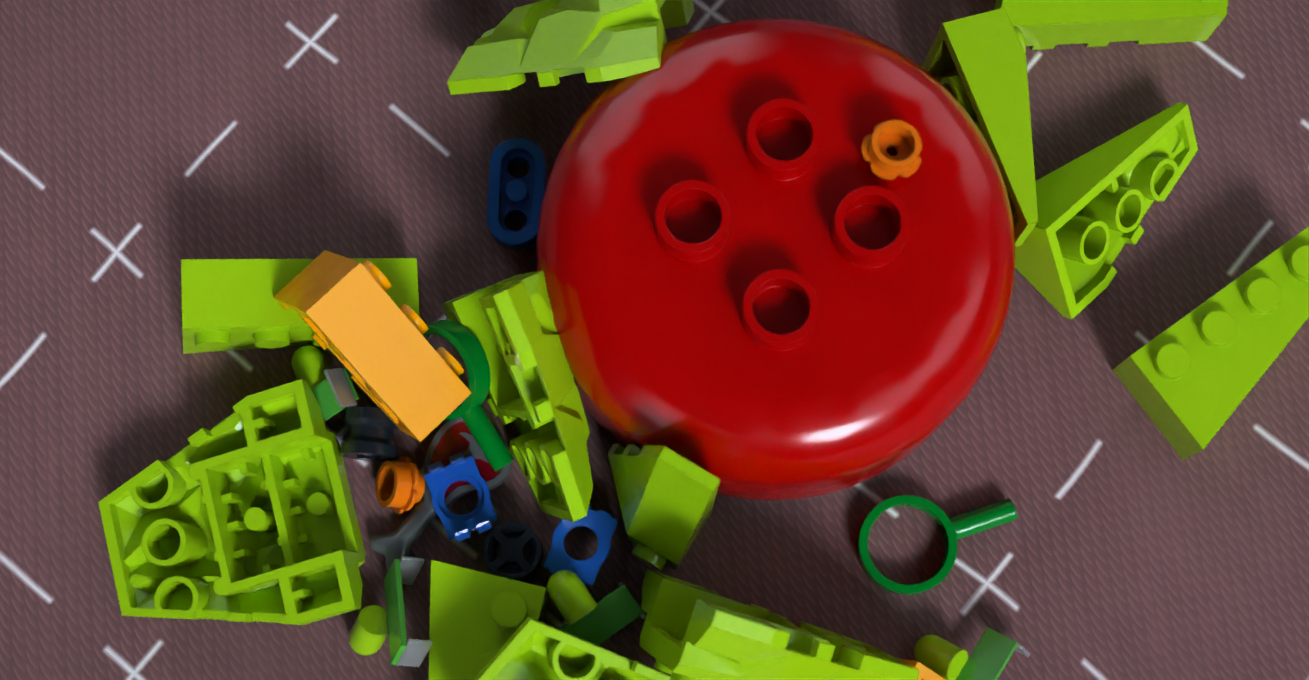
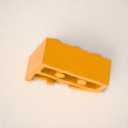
[273,250,472,442]

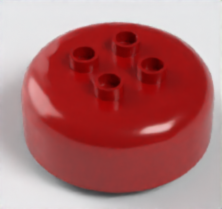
[536,18,1015,501]

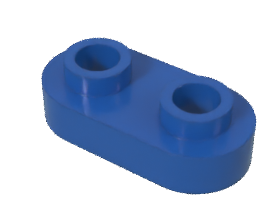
[487,137,547,250]

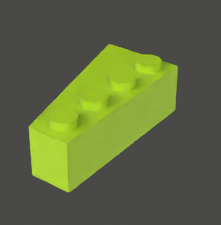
[993,0,1228,50]
[1113,226,1309,460]
[181,258,420,354]
[428,560,549,680]

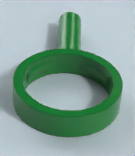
[423,320,515,472]
[856,495,1017,595]

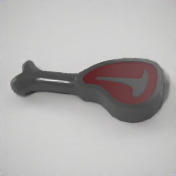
[369,417,513,570]

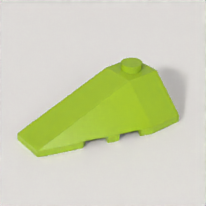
[922,7,1038,247]
[1015,102,1198,320]
[608,444,720,571]

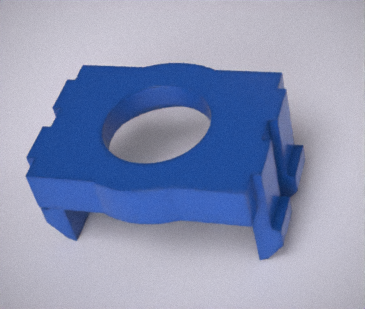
[424,452,499,542]
[543,505,618,587]

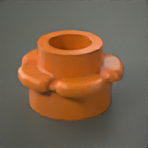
[861,120,922,180]
[375,456,425,513]

